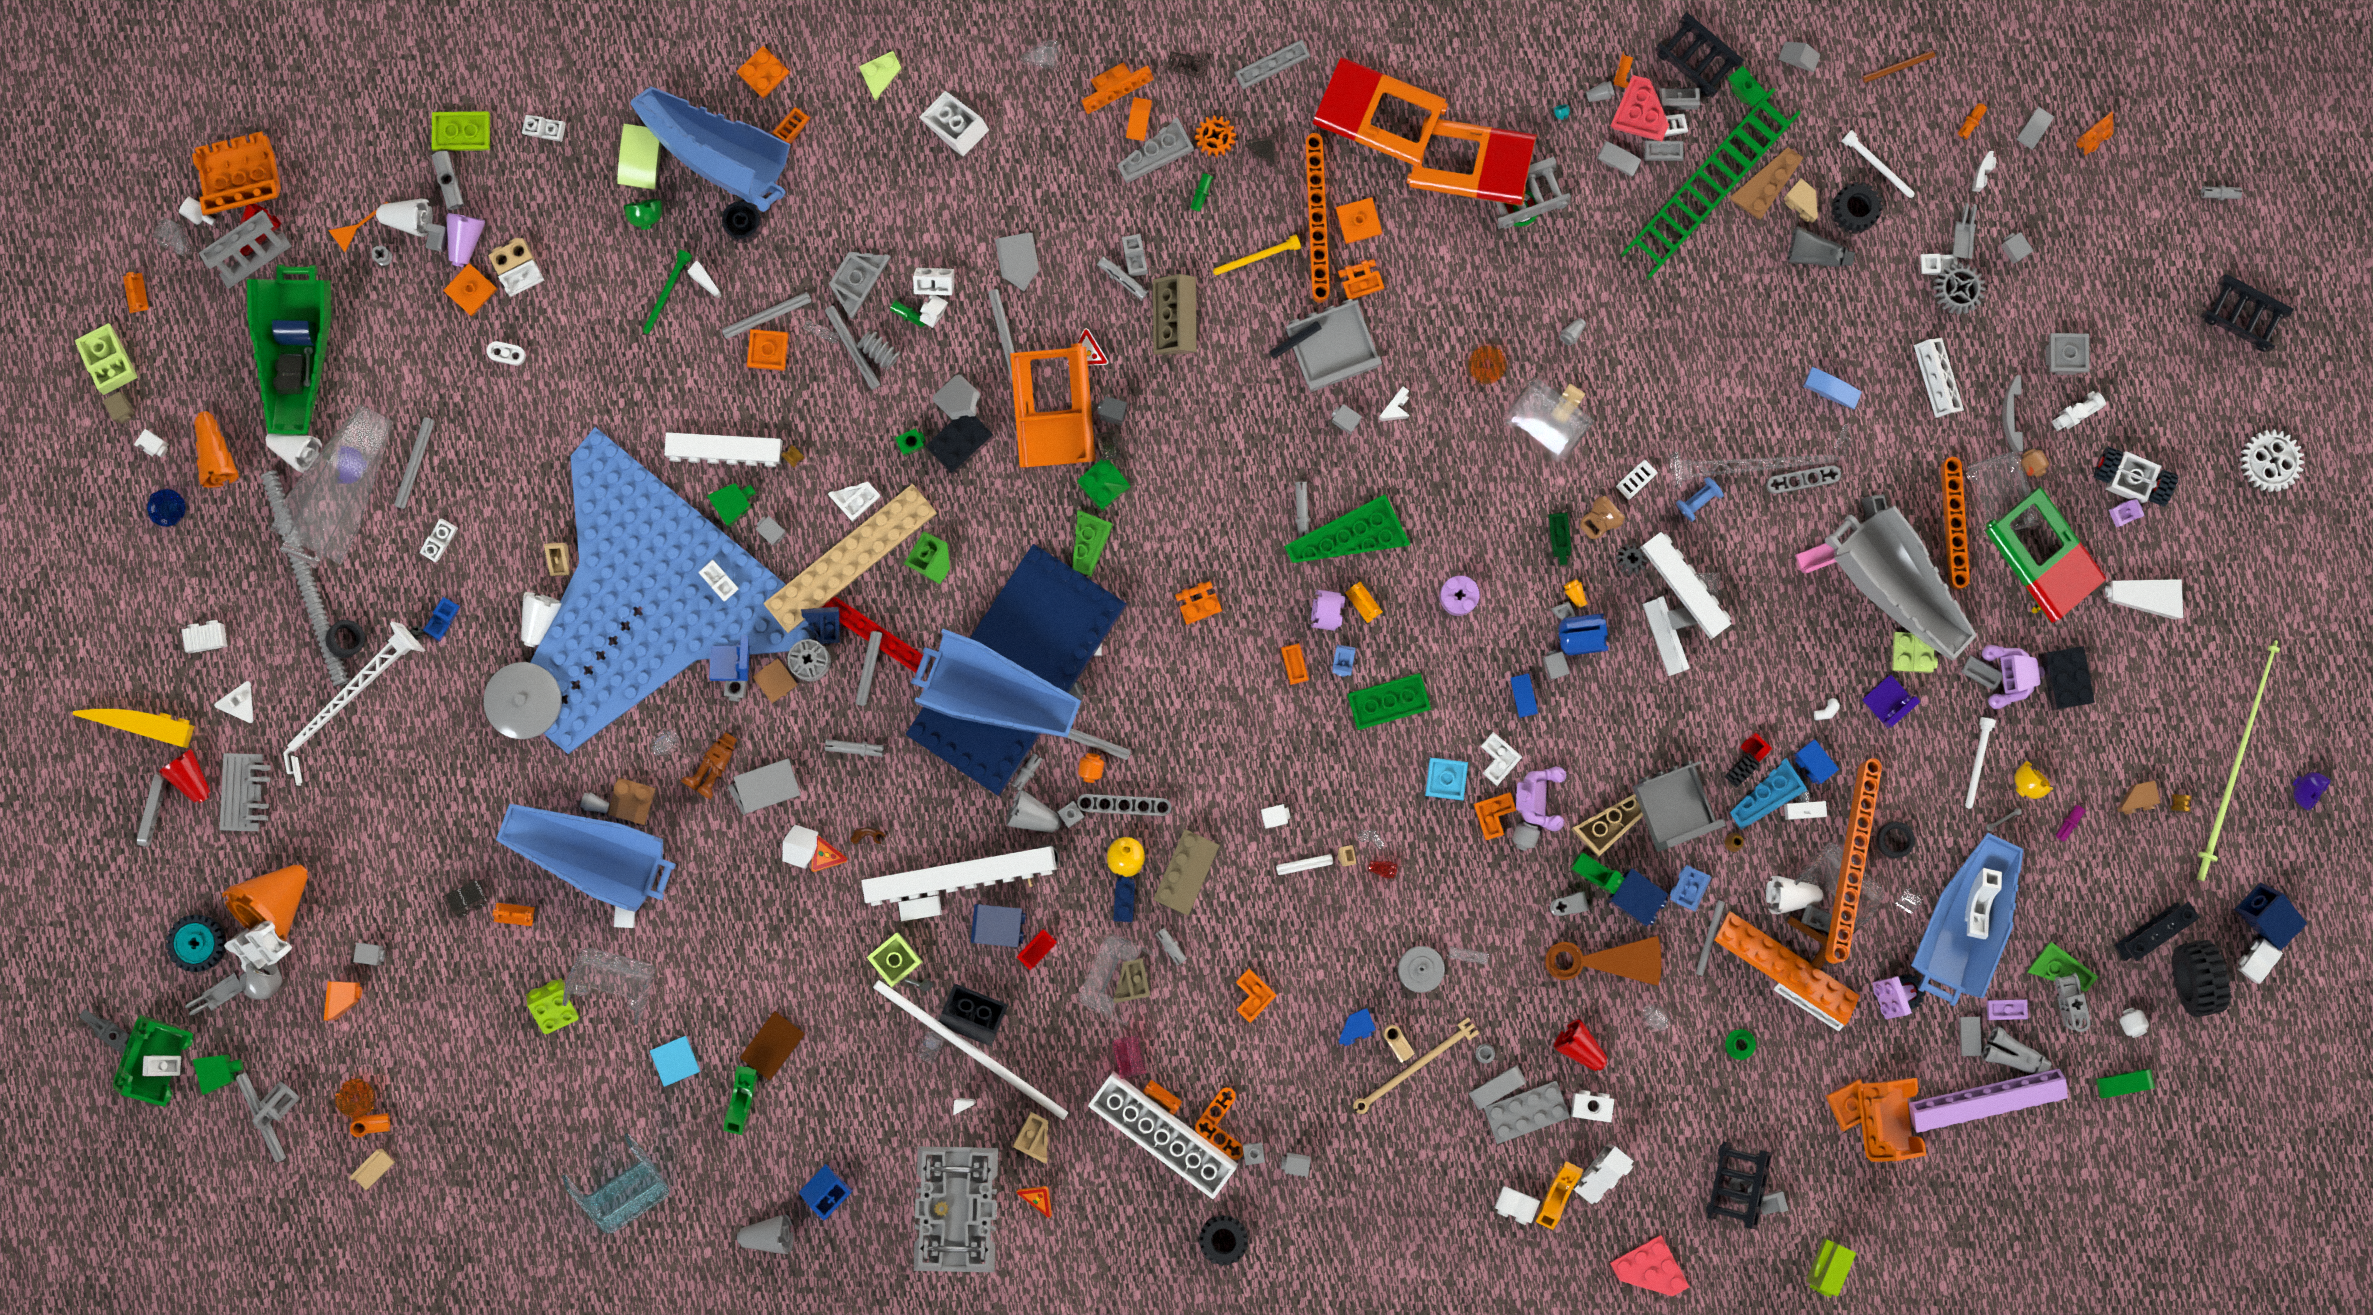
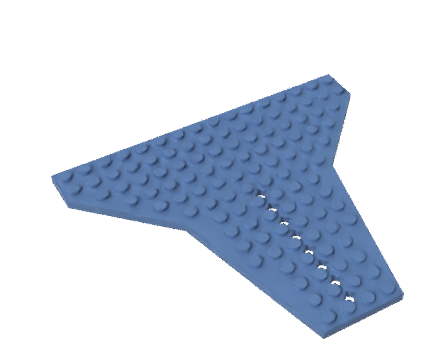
[530,427,816,754]

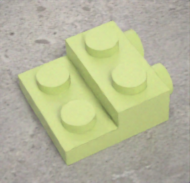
[1892,632,1938,673]

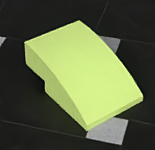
[617,124,662,190]
[75,323,138,395]

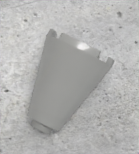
[1006,790,1062,833]
[737,1215,794,1254]

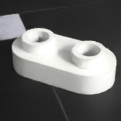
[487,341,526,366]

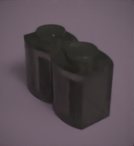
[273,354,306,394]
[442,880,489,919]

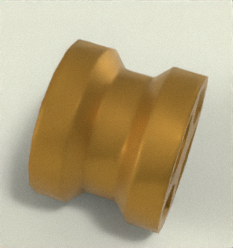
[781,444,805,468]
[2171,794,2192,812]

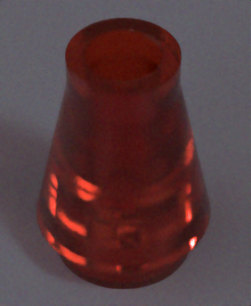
[1368,860,1398,880]

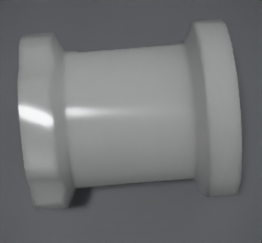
[371,246,392,266]

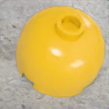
[2014,761,2053,799]
[1107,837,1145,877]

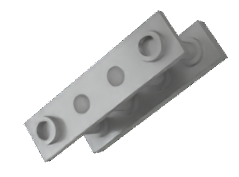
[1495,157,1571,229]
[199,210,291,289]

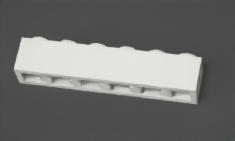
[664,433,783,467]
[1641,532,1731,640]

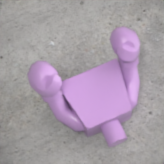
[1982,645,2045,709]
[1516,766,1566,831]

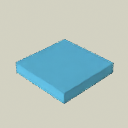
[1425,758,1468,801]
[650,1036,701,1087]

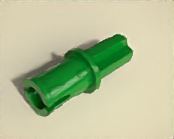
[1190,173,1213,212]
[890,300,925,328]

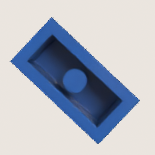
[1794,739,1839,784]

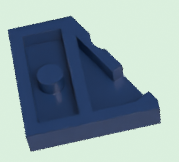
[801,607,840,644]

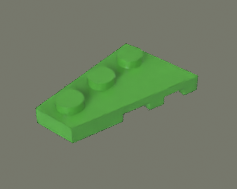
[1073,510,1113,577]
[2026,941,2098,992]

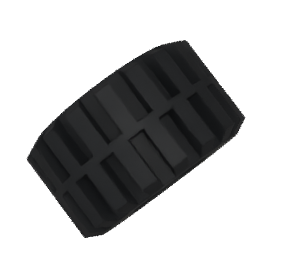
[1831,182,1883,234]
[1199,1215,1248,1266]

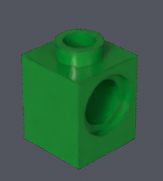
[895,428,926,457]

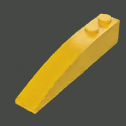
[72,709,195,748]

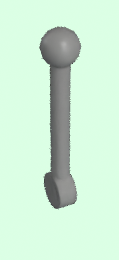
[304,347,313,387]
[1986,808,2022,832]

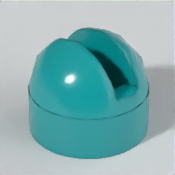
[1554,104,1570,120]

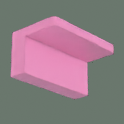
[1795,543,1837,573]

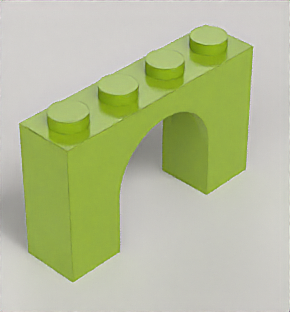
[1806,1238,1856,1298]

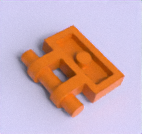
[1338,259,1384,300]
[1175,581,1222,625]

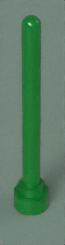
[643,249,693,334]

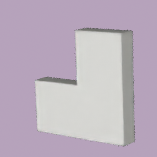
[1480,732,1522,786]

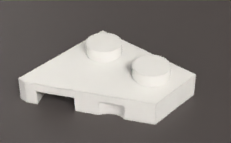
[828,482,881,522]

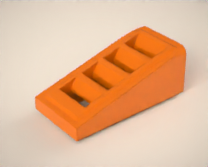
[771,107,810,144]

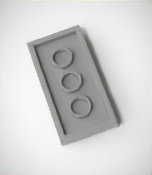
[1484,1081,1570,1144]

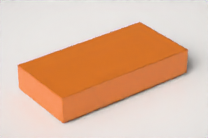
[1281,643,1309,685]

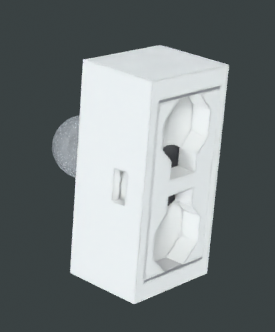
[1784,790,1827,820]

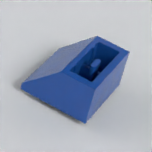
[798,1164,853,1221]

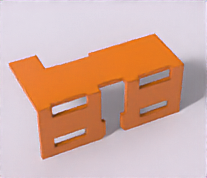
[1613,51,1633,88]

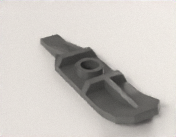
[79,1009,130,1055]

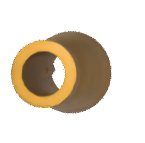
[1724,833,1744,852]

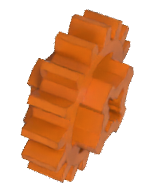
[1195,115,1236,158]

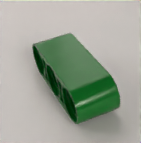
[2096,1069,2155,1099]

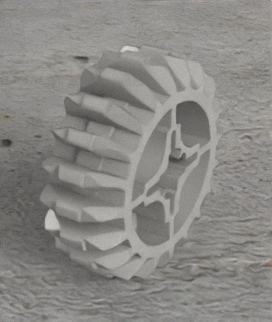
[1933,263,1986,315]

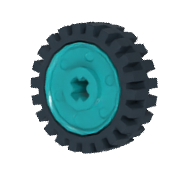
[166,915,227,972]

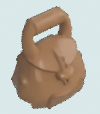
[1580,496,1625,539]

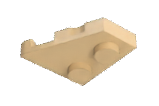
[1012,1111,1048,1164]

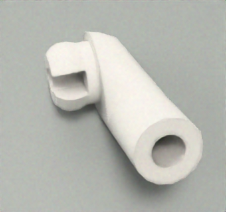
[1814,698,1840,720]

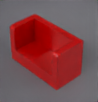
[1017,929,1058,970]

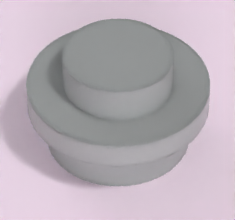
[1475,1044,1495,1063]

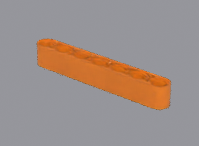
[1941,457,1970,590]

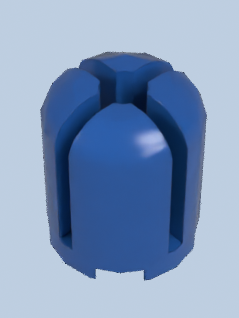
[1558,613,1608,656]

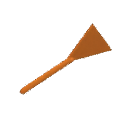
[328,202,388,252]

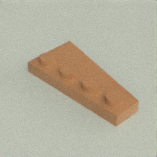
[1729,147,1803,220]

